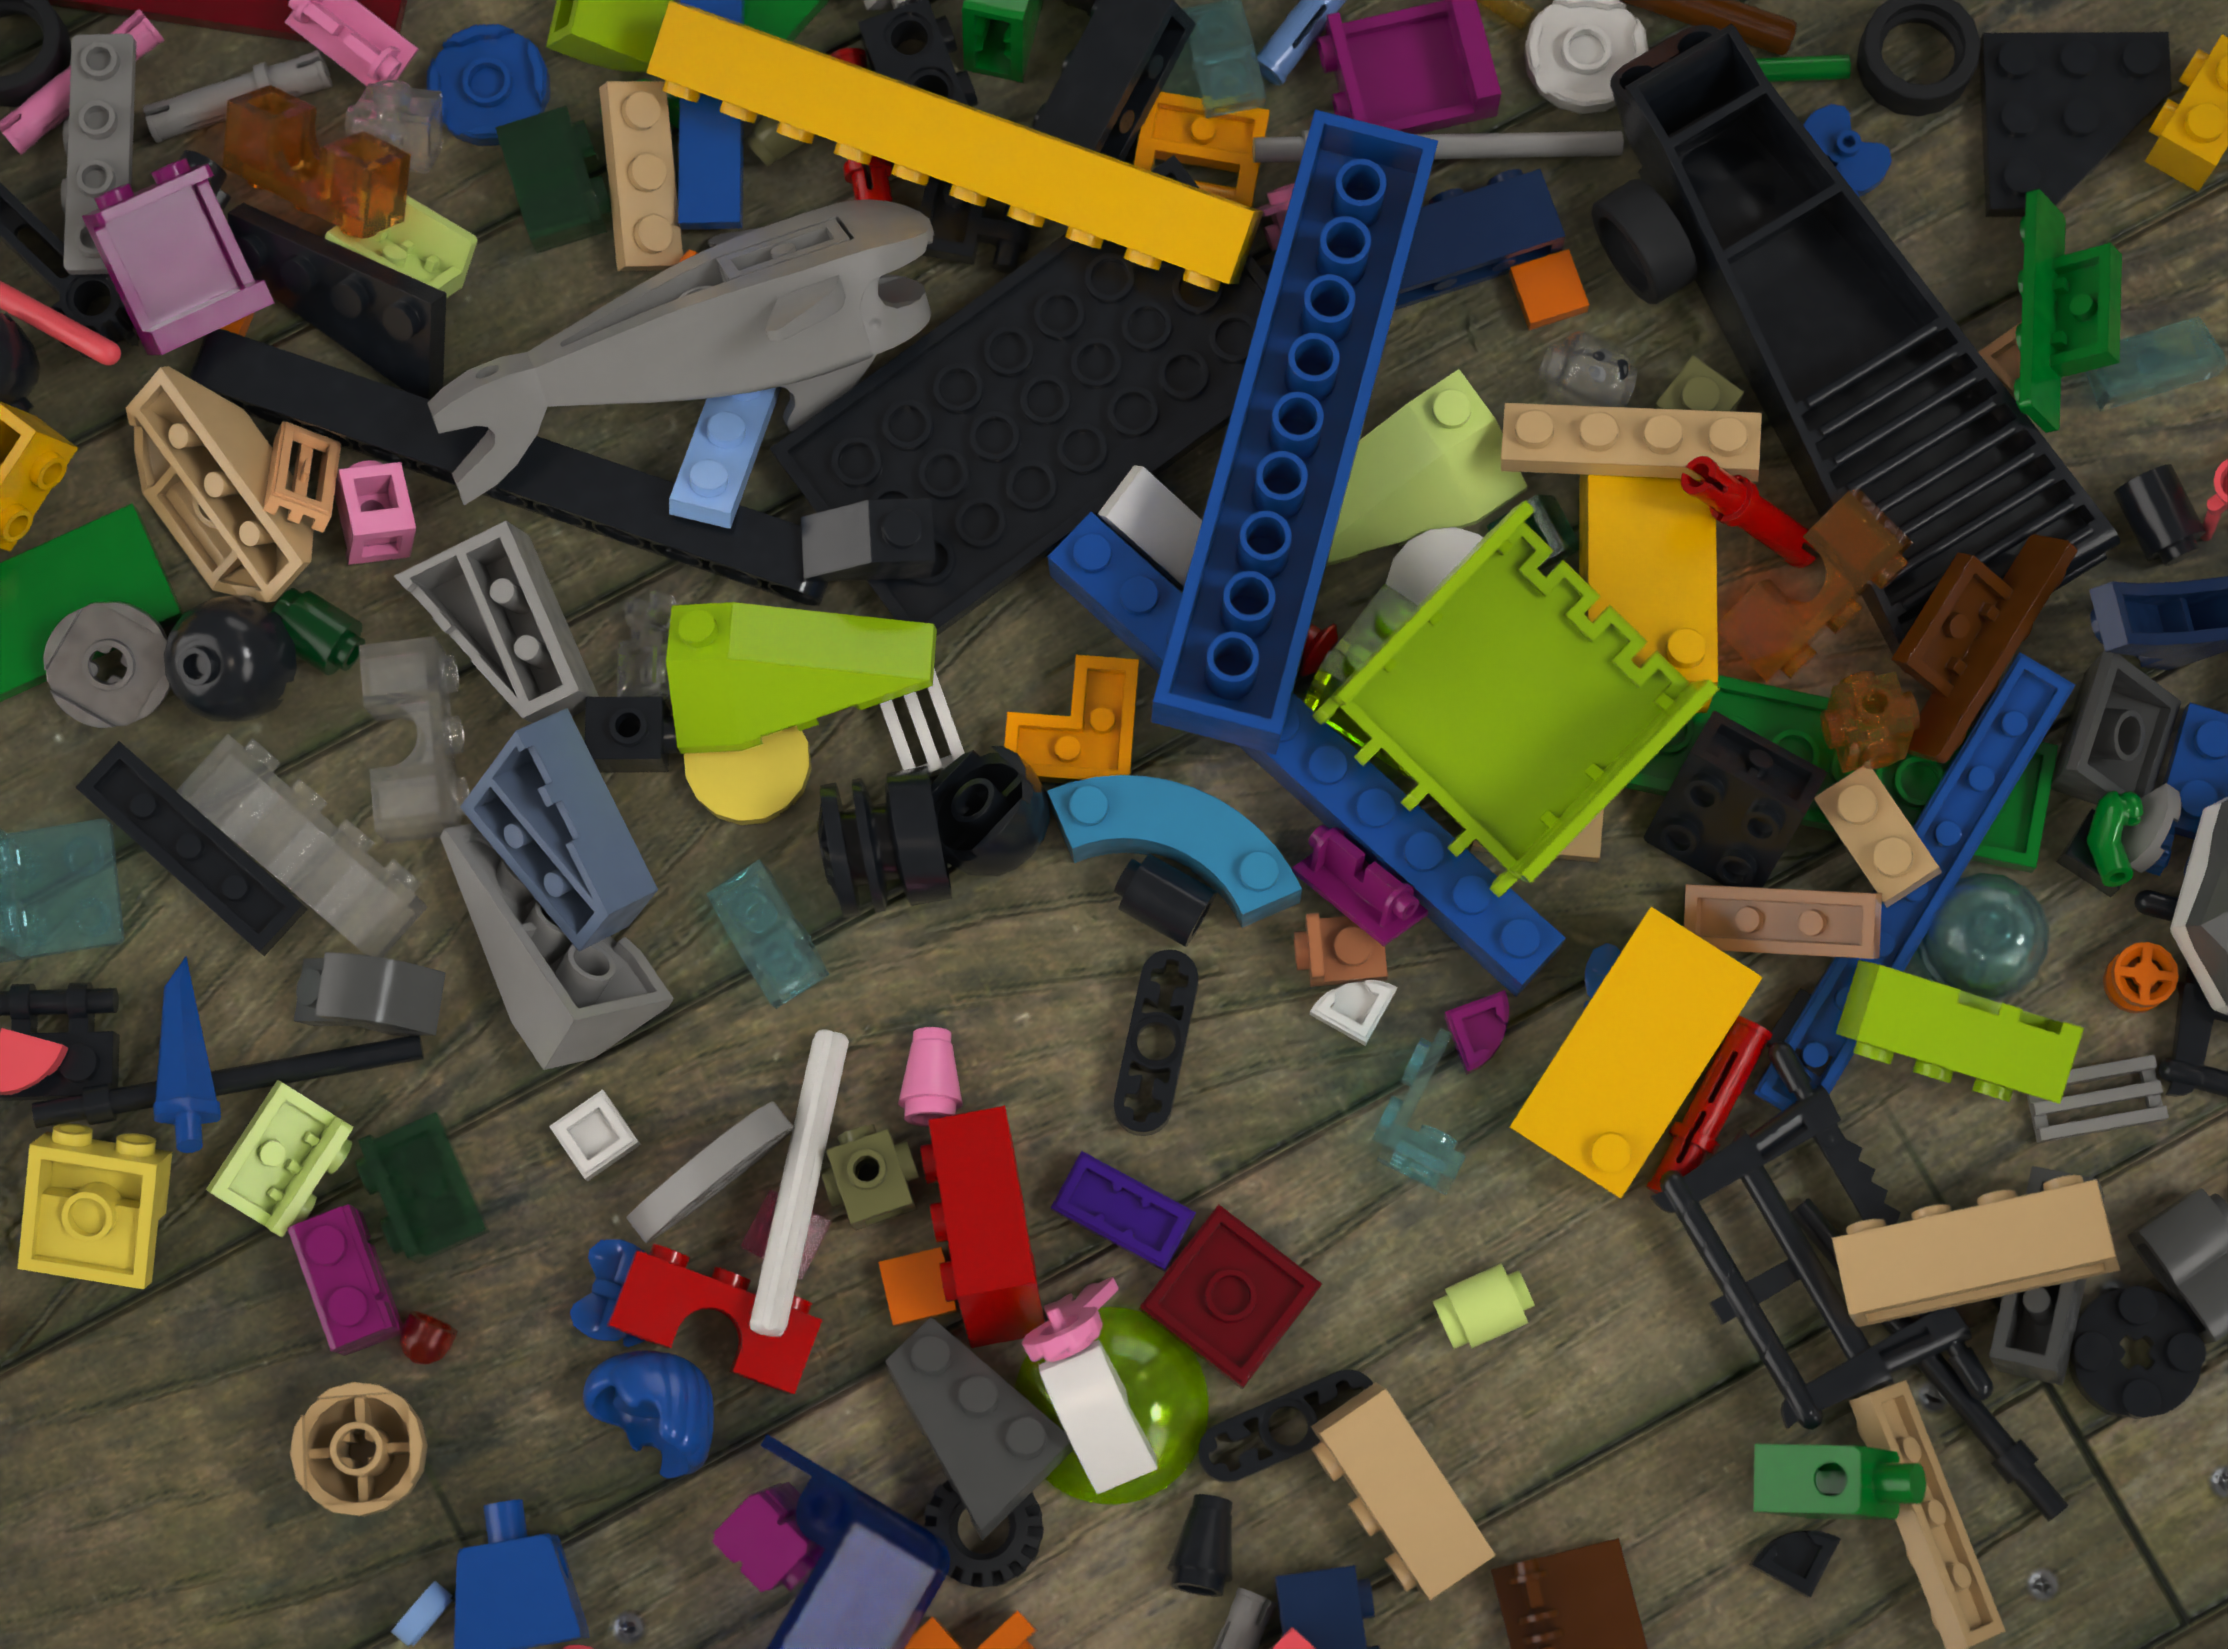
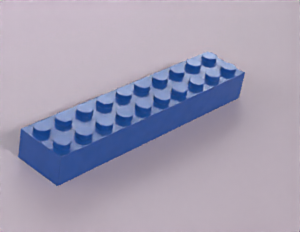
[1151,109,1438,755]

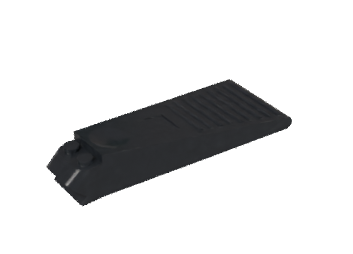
[1610,24,2120,674]

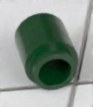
[271,588,365,675]

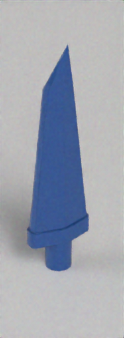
[153,956,221,1153]

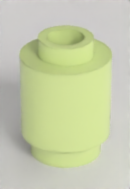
[1432,1263,1535,1349]

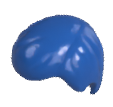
[583,1350,714,1478]

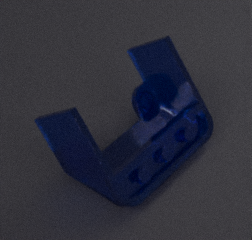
[760,1434,950,1649]

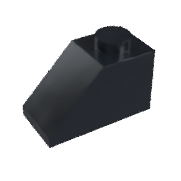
[800,498,935,582]

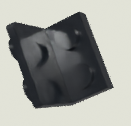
[1644,711,1828,887]

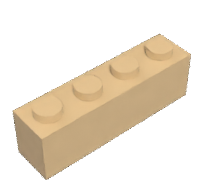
[1832,1175,2120,1327]

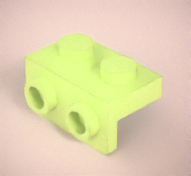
[325,179,477,298]
[206,1080,353,1237]

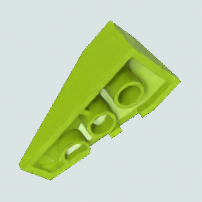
[666,602,937,754]

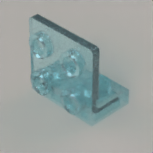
[0,819,125,963]
[1372,1028,1466,1195]

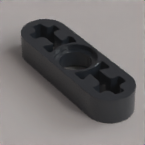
[1114,950,1198,1136]
[1198,1369,1374,1483]

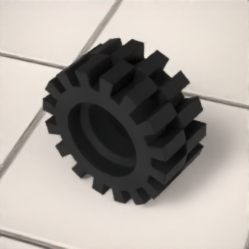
[923,1480,1044,1588]

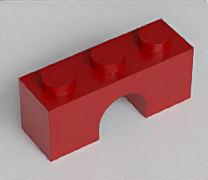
[607,1244,822,1395]

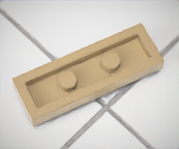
[599,81,683,271]

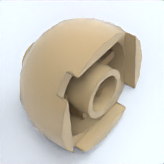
[290,1382,428,1517]

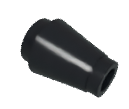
[1167,1494,1233,1597]

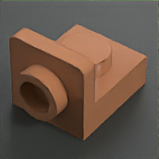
[1294,913,1388,987]

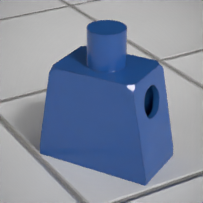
[454,1499,590,1649]

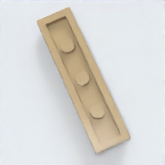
[1501,403,1762,482]
[1849,1380,2005,1649]

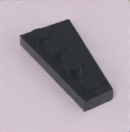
[228,202,447,400]

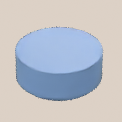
[391,1581,453,1647]

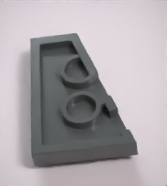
[885,1317,1074,1541]

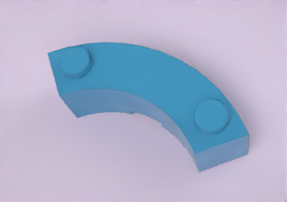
[1047,775,1302,928]

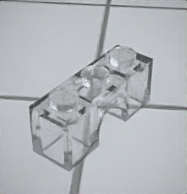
[359,636,469,843]

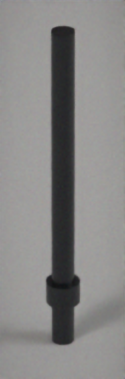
[32,1036,424,1128]
[1791,1198,2068,1522]

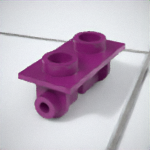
[1292,825,1428,946]

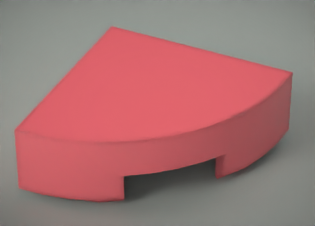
[0,1028,68,1095]

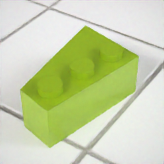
[1836,960,2084,1104]

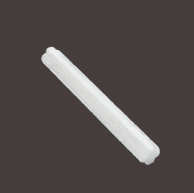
[750,1029,849,1337]

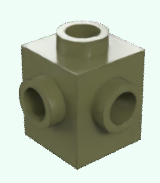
[821,1124,919,1231]

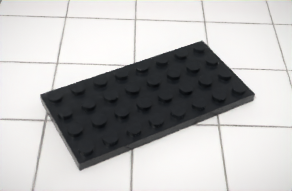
[770,155,1269,637]

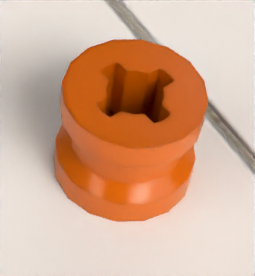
[2103,942,2179,1013]

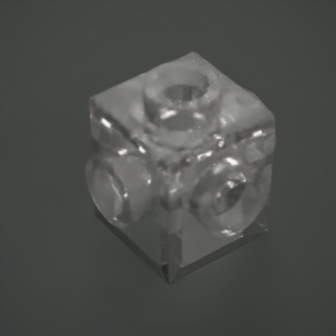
[345,80,443,175]

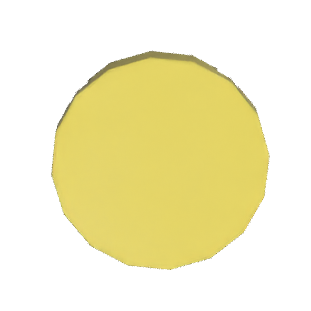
[684,726,811,825]

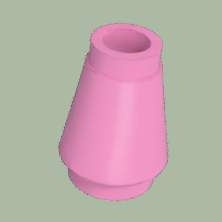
[898,1027,963,1127]

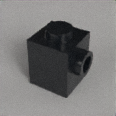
[585,696,679,773]

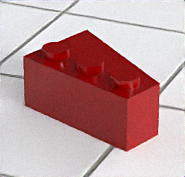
[920,1106,1045,1348]

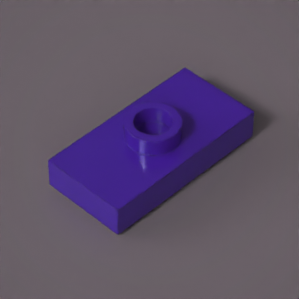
[1051,1151,1196,1271]

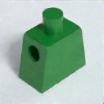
[962,0,1044,83]
[1753,1444,1926,1520]

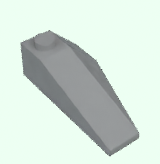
[440,823,674,1070]

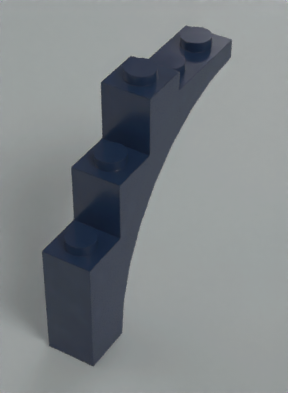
[2089,576,2228,670]

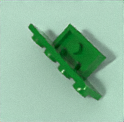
[2014,189,2122,433]

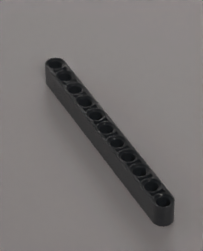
[188,329,829,606]

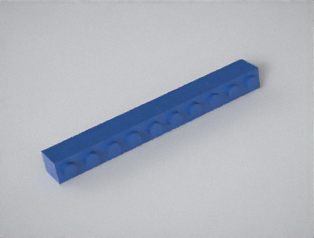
[1047,512,1565,997]

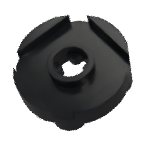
[2069,1285,2206,1419]

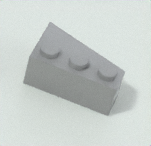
[394,521,599,723]

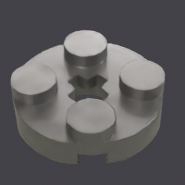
[43,601,171,728]

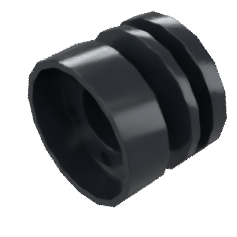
[817,766,952,918]

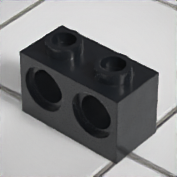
[858,0,978,107]

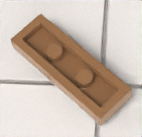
[1684,884,1882,959]

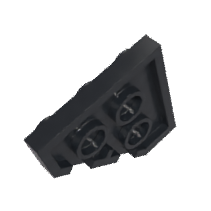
[1979,32,2172,217]

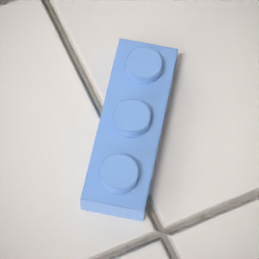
[669,387,781,529]

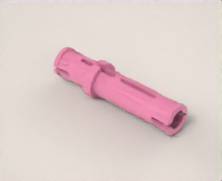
[0,9,165,155]

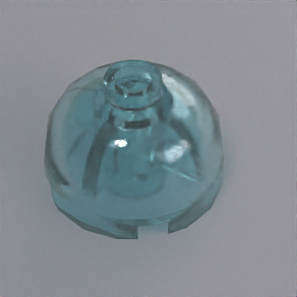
[1917,873,2050,1002]

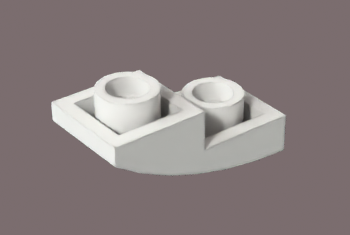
[1039,1339,1158,1495]

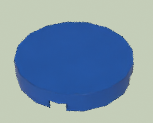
[427,24,550,146]

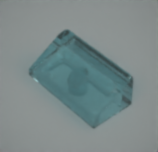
[2086,316,2228,412]

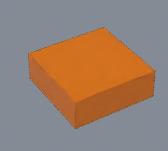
[1509,249,1589,330]
[878,1246,957,1327]

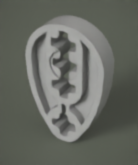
[626,1101,794,1244]

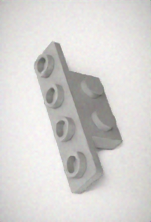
[61,34,136,274]

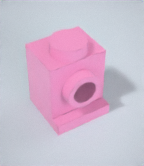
[334,460,416,565]

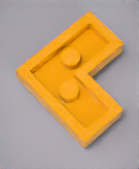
[1004,655,1139,784]

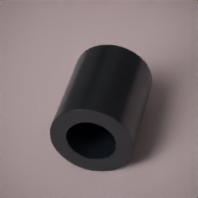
[2114,464,2206,566]
[1114,854,1217,947]

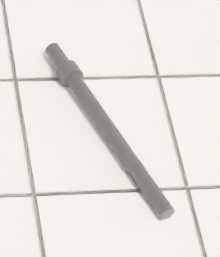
[1252,130,1623,162]

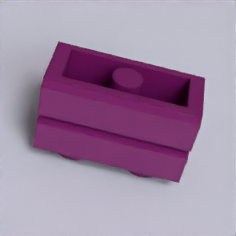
[287,1204,405,1356]
[712,1482,836,1592]

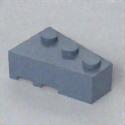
[460,708,658,952]

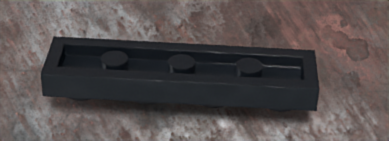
[75,741,308,956]

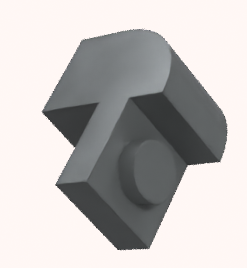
[294,952,446,1036]

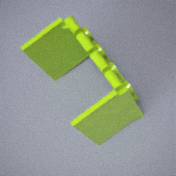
[1312,500,1719,898]

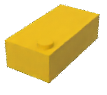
[1579,474,1718,713]
[1509,907,1763,1199]

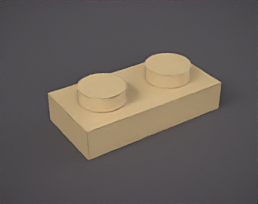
[1814,763,1942,908]

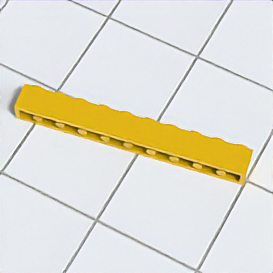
[646,1,1263,292]

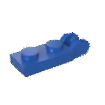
[2145,702,2228,876]

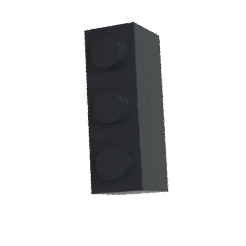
[1033,0,1196,161]

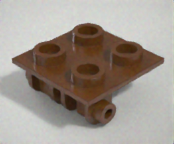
[1491,1538,1648,1649]

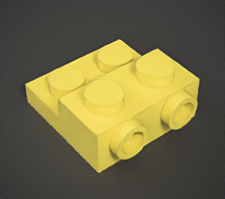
[18,1123,172,1289]

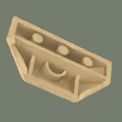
[126,366,314,603]

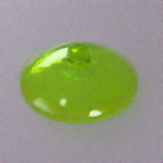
[1015,1307,1209,1505]

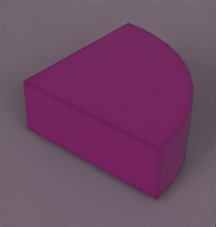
[1444,990,1509,1075]

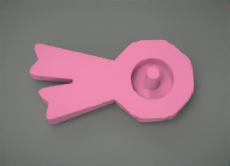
[1022,1277,1119,1362]

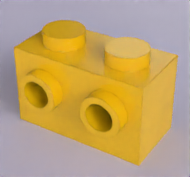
[2144,34,2228,192]
[0,401,78,552]

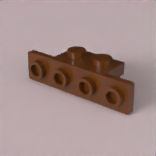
[1891,534,2077,764]

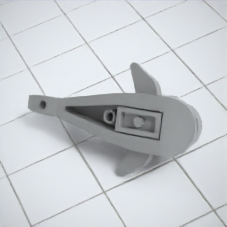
[427,199,934,505]

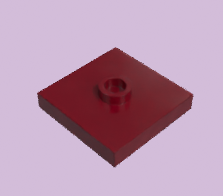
[1139,1204,1322,1389]

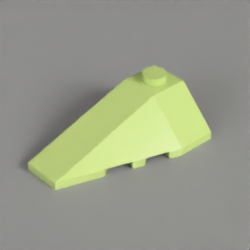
[1326,369,1528,566]

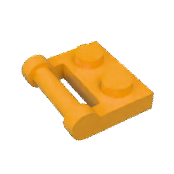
[1134,92,1270,208]

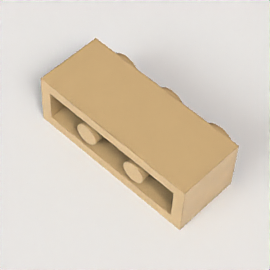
[1311,1382,1496,1600]

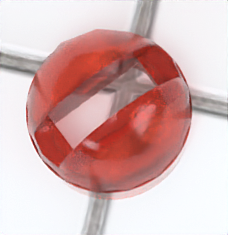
[400,1310,458,1365]

